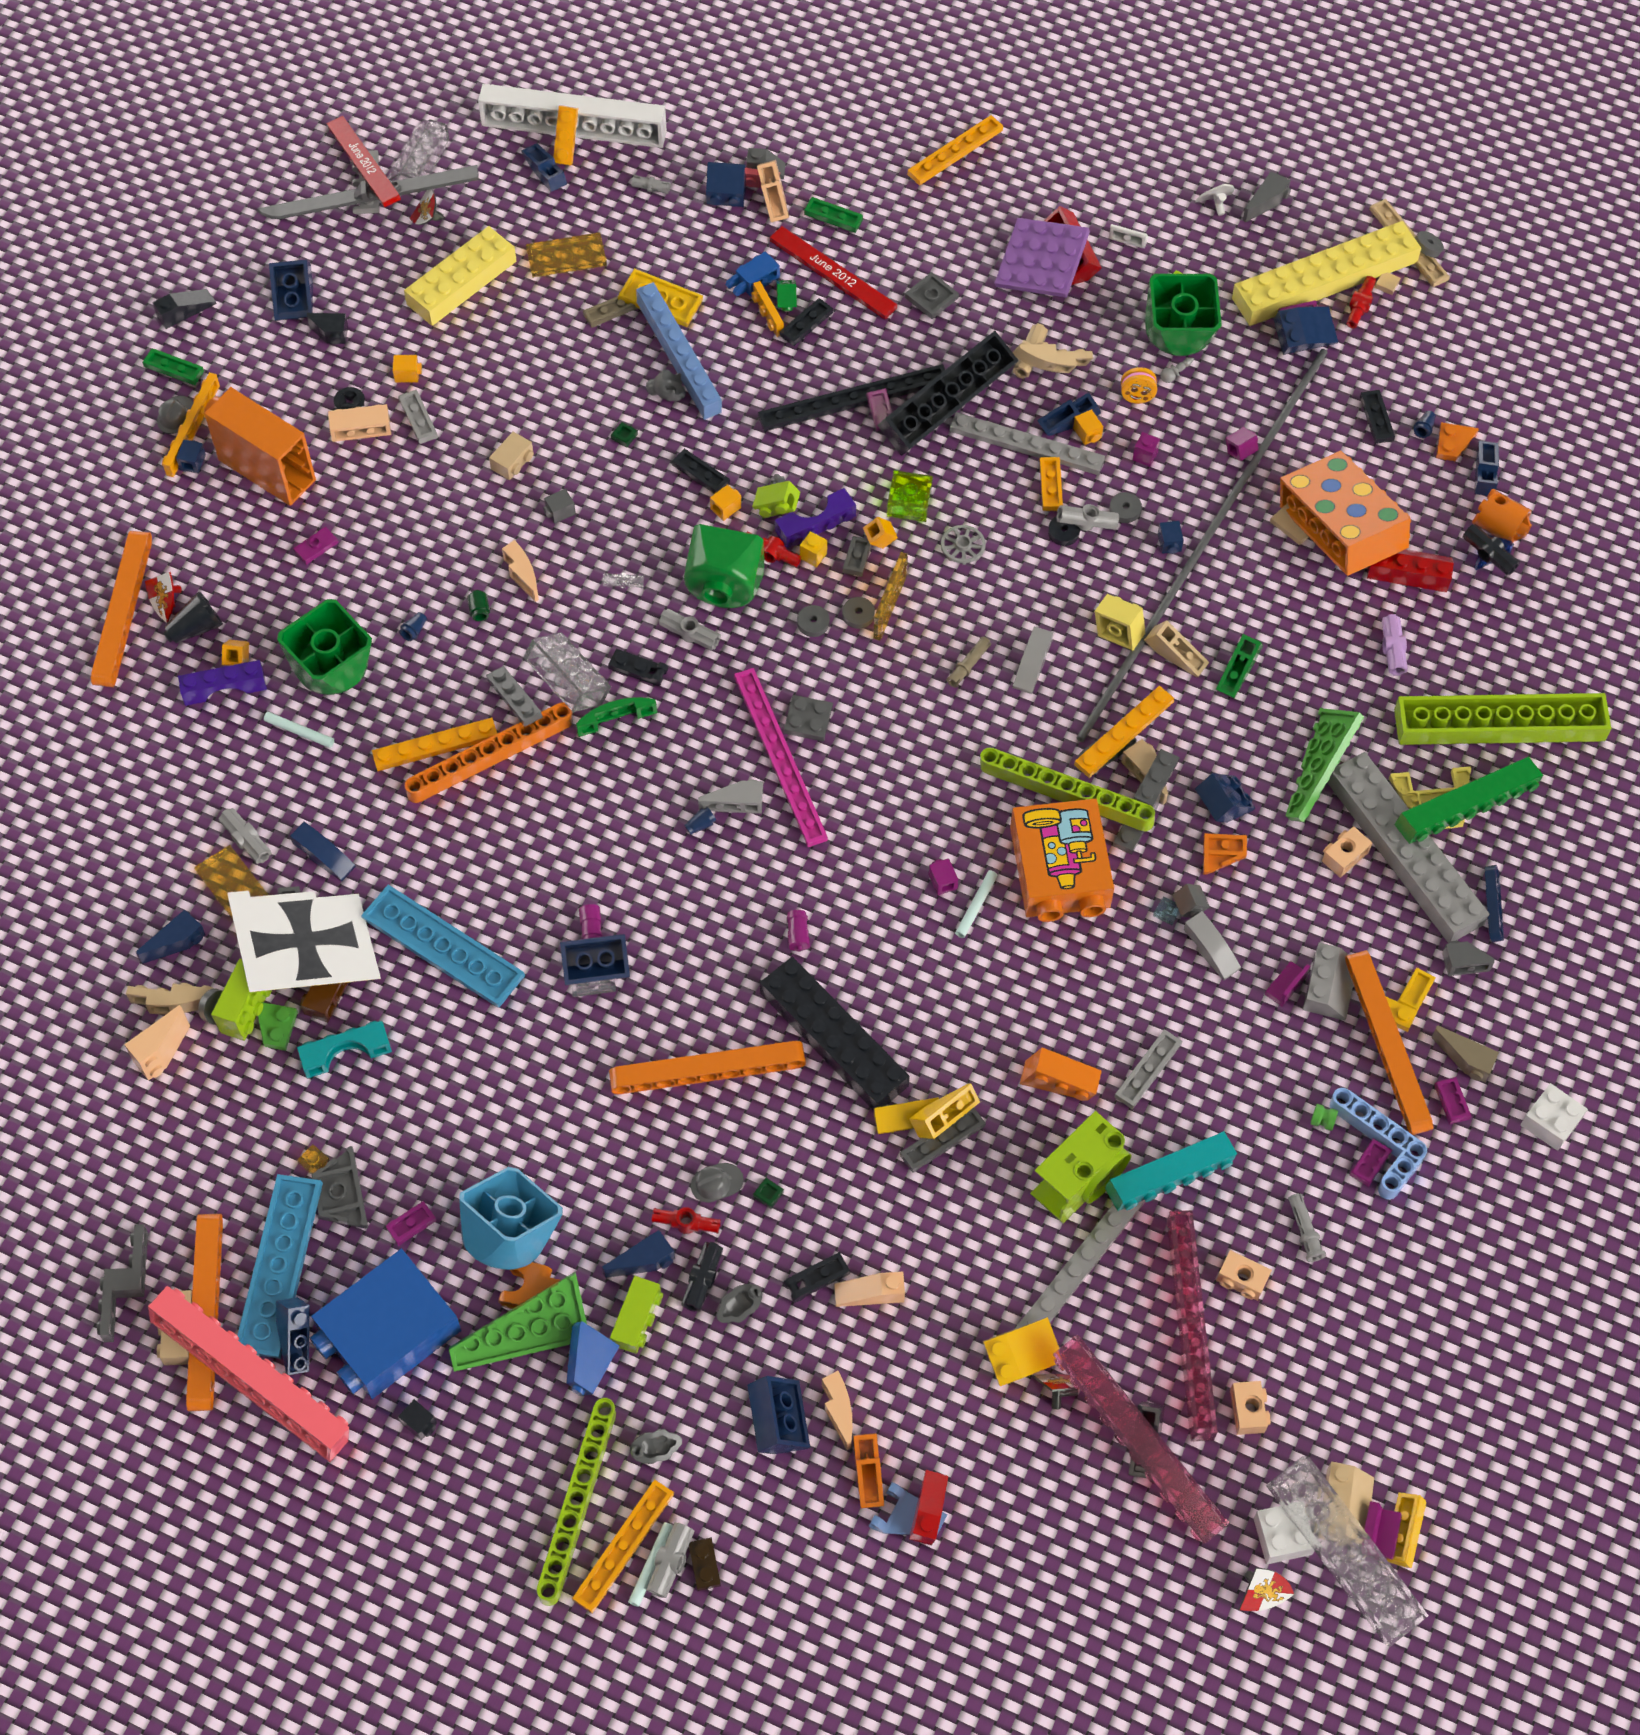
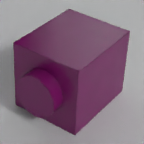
[1226,427,1258,461]
[1132,432,1160,467]
[928,858,958,896]

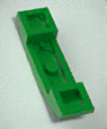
[576,697,657,737]

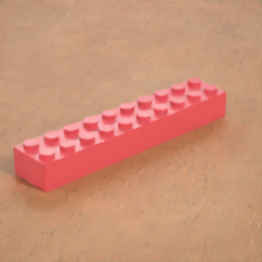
[148,1286,349,1462]

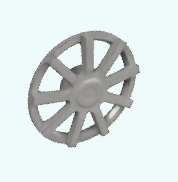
[941,525,986,565]

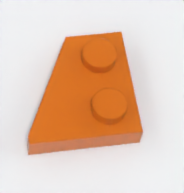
[1436,422,1479,461]
[1203,833,1247,875]

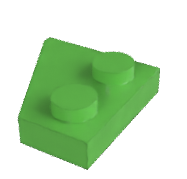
[258,1002,298,1051]

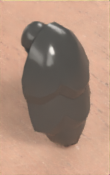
[717,1284,762,1323]
[630,1429,682,1464]

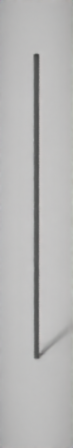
[1076,349,1328,742]

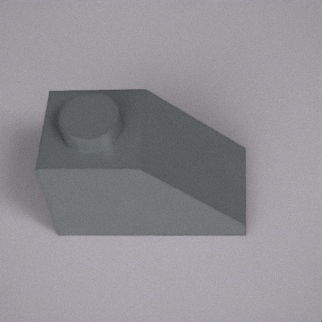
[747,148,785,179]
[1442,941,1495,976]

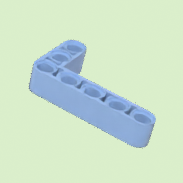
[1330,1088,1427,1200]

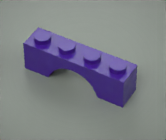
[775,488,856,548]
[178,660,267,706]

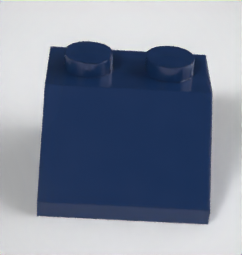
[706,162,746,207]

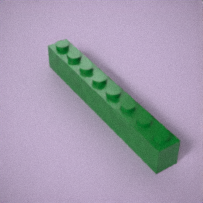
[1394,756,1544,844]

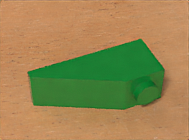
[1216,634,1263,698]

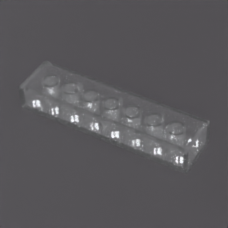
[1266,1456,1429,1646]

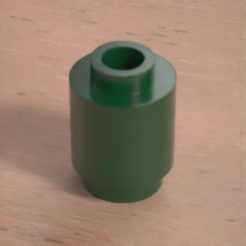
[467,590,490,621]

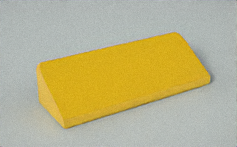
[874,1097,940,1134]
[1383,1492,1426,1568]

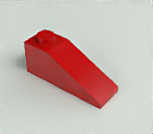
[909,1470,948,1546]

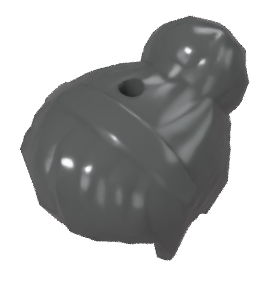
[646,369,686,401]

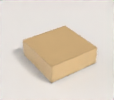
[1375,272,1401,295]

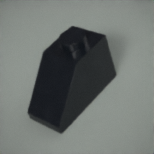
[307,313,348,344]

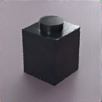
[398,1399,437,1441]

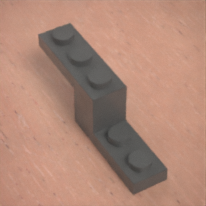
[1113,749,1180,855]
[97,1224,148,1343]

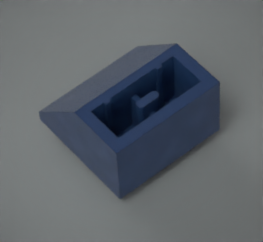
[1195,773,1255,823]

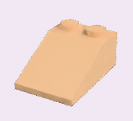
[124,1005,190,1081]

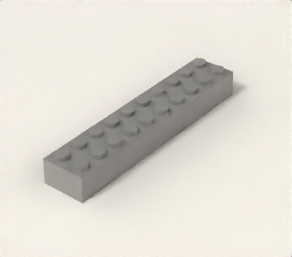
[1327,752,1489,943]

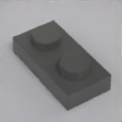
[843,536,872,577]

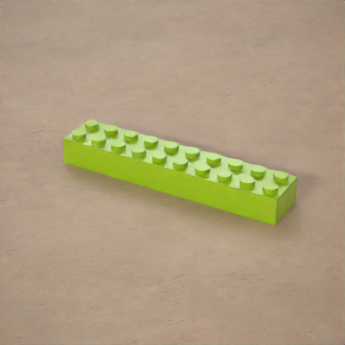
[1394,693,1611,745]

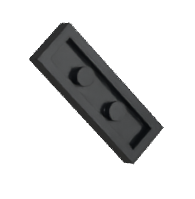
[780,298,833,346]
[1360,390,1395,444]
[672,448,730,494]

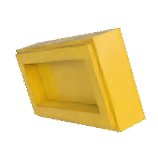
[1398,967,1436,1011]

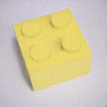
[1095,594,1146,650]

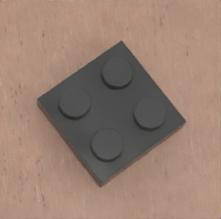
[905,272,959,319]
[784,695,833,741]

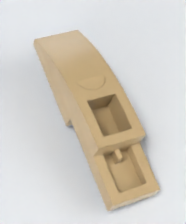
[1013,342,1093,373]
[126,983,214,1014]

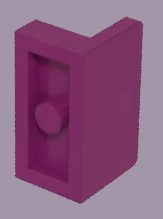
[1265,961,1311,1007]
[1361,1501,1402,1559]

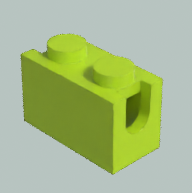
[752,481,800,518]

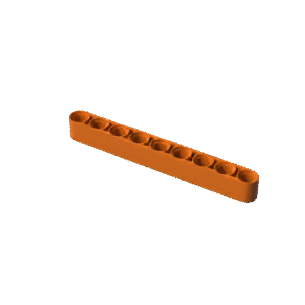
[91,531,152,687]
[404,703,573,803]
[1345,950,1433,1135]
[609,1041,806,1094]
[186,1213,223,1411]

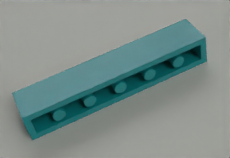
[1105,1131,1237,1211]

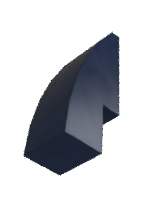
[521,143,567,192]
[1037,392,1101,436]
[1474,441,1499,496]
[290,821,356,882]

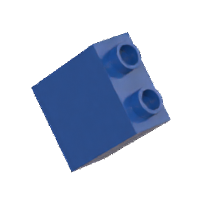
[309,1248,462,1399]

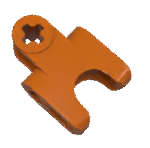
[498,1262,560,1309]

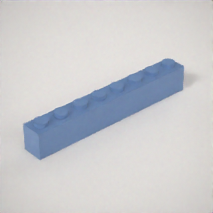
[636,282,722,420]

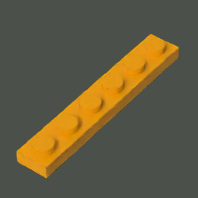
[907,115,1003,186]
[162,372,220,477]
[1074,685,1175,778]
[371,718,497,772]
[572,1479,674,1614]

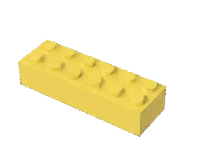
[404,226,517,326]

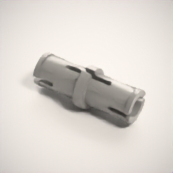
[631,174,671,194]

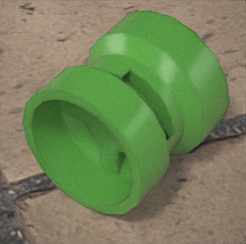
[1310,1104,1338,1131]

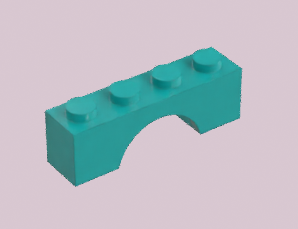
[297,1021,392,1079]

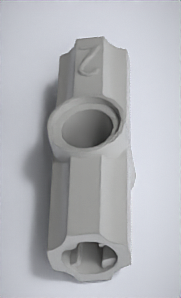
[1057,504,1119,531]
[659,609,721,651]
[219,808,272,864]
[646,1522,694,1598]

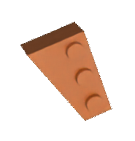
[1020,1047,1102,1101]

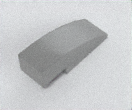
[1013,626,1054,694]
[1184,911,1241,980]

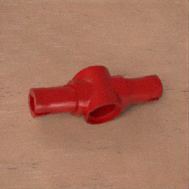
[1346,276,1376,329]
[746,531,801,568]
[651,1207,721,1234]

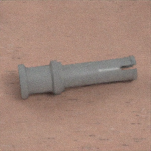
[1288,1193,1326,1262]

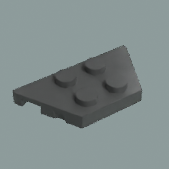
[312,1146,369,1229]

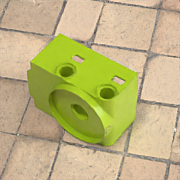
[1030,1111,1132,1223]

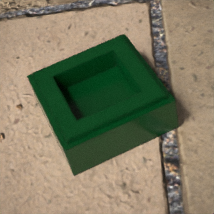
[611,422,638,448]
[753,1177,784,1209]

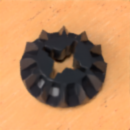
[334,387,365,409]

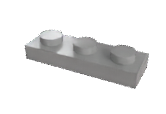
[398,389,438,444]

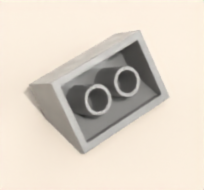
[1303,942,1353,1021]

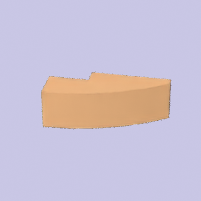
[757,160,789,222]
[502,540,539,602]
[822,1371,853,1450]

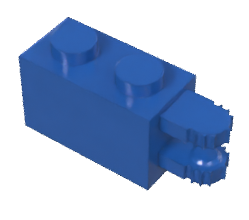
[725,251,780,296]

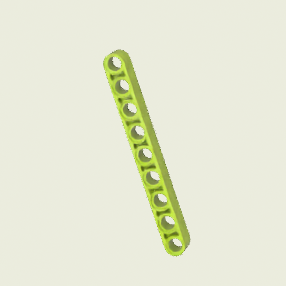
[980,748,1155,831]
[537,1398,616,1606]

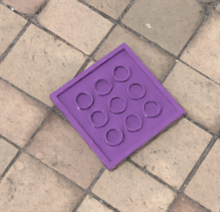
[995,218,1090,298]

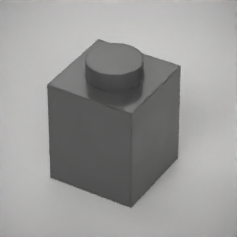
[543,488,576,524]
[1172,884,1210,918]

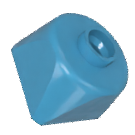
[459,1167,563,1270]

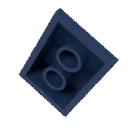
[269,259,313,321]
[1273,306,1339,355]

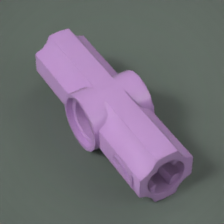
[1382,614,1408,676]

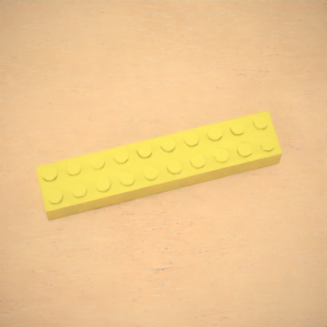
[1232,221,1421,326]

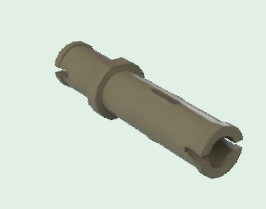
[946,637,991,688]

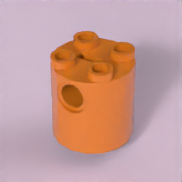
[1472,489,1532,545]

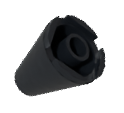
[163,592,223,643]

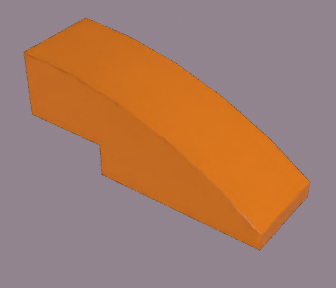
[852,1433,884,1508]

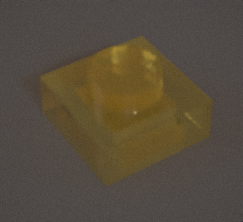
[297,1144,330,1174]

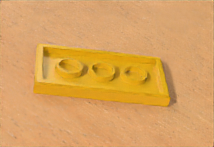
[618,268,703,327]

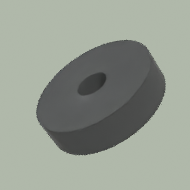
[1415,231,1444,258]
[1109,492,1142,523]
[842,597,875,629]
[797,605,830,637]
[198,989,223,1025]

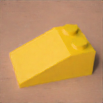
[983,1317,1064,1386]

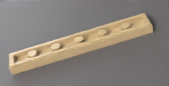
[1369,199,1450,287]

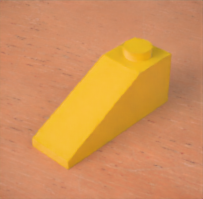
[909,1083,980,1139]

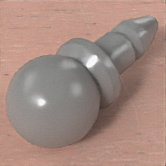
[1160,357,1194,383]

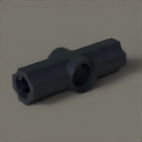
[1462,524,1520,575]
[681,1241,723,1312]

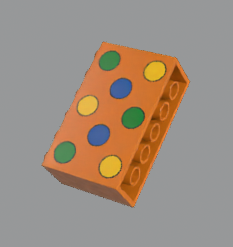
[1280,450,1411,576]

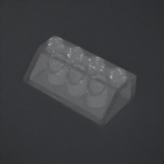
[387,119,450,193]

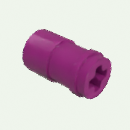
[579,904,603,939]
[787,909,810,952]

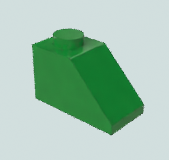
[777,280,797,311]

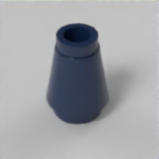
[1413,411,1436,438]
[399,612,427,641]
[684,807,717,835]

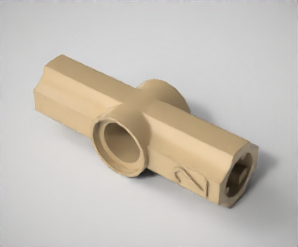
[1013,323,1048,379]

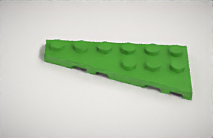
[1285,708,1364,822]
[449,1272,587,1372]

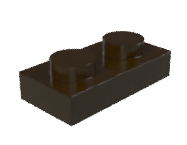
[689,1537,721,1591]

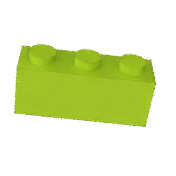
[610,1276,663,1354]

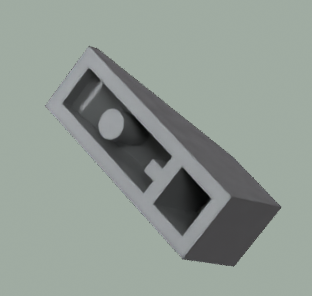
[1242,171,1291,222]

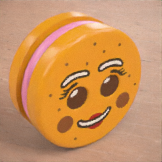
[1121,367,1157,404]

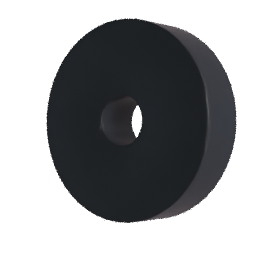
[1048,516,1080,546]

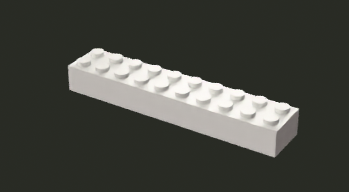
[478,84,667,148]

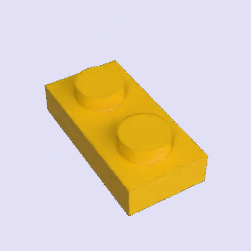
[1386,997,1418,1032]

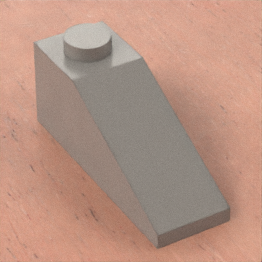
[698,779,763,814]

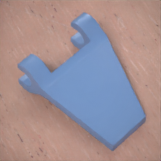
[868,1482,948,1535]

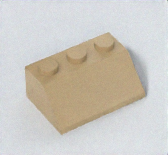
[1318,1461,1374,1547]

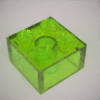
[887,470,933,522]

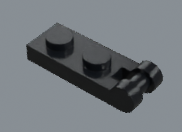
[608,648,669,686]
[783,1252,850,1303]

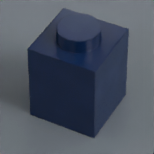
[176,440,206,474]
[1158,521,1184,554]

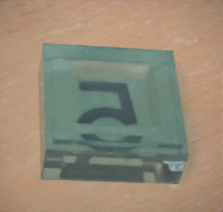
[1153,896,1180,925]

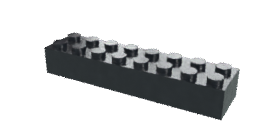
[877,331,1019,456]
[760,956,910,1111]

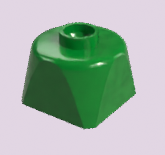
[1145,274,1222,356]
[684,524,764,608]
[277,599,372,695]

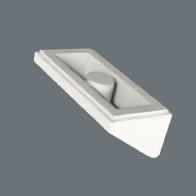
[1109,224,1148,249]

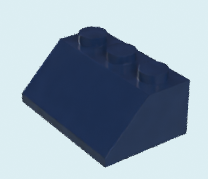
[560,934,630,986]
[747,1376,811,1454]

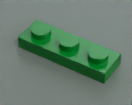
[804,197,863,233]
[142,348,204,386]

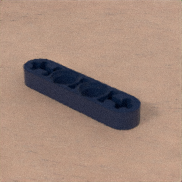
[1485,865,1504,943]

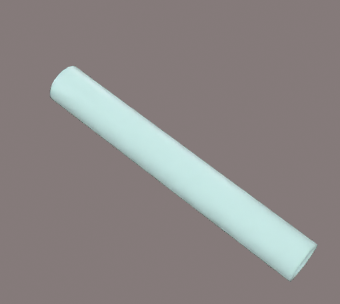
[264,712,334,748]
[955,870,998,938]
[628,1522,673,1607]

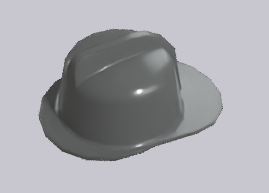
[157,396,193,434]
[691,1163,744,1203]

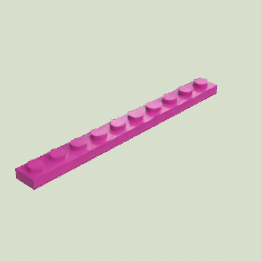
[734,668,828,847]

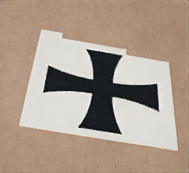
[227,891,381,992]

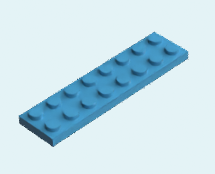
[361,884,525,1008]
[237,1174,323,1359]

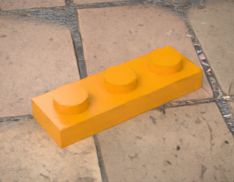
[553,105,579,165]
[751,281,784,337]
[1040,457,1063,511]

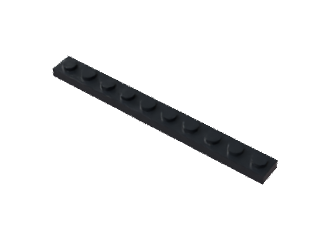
[758,364,945,431]

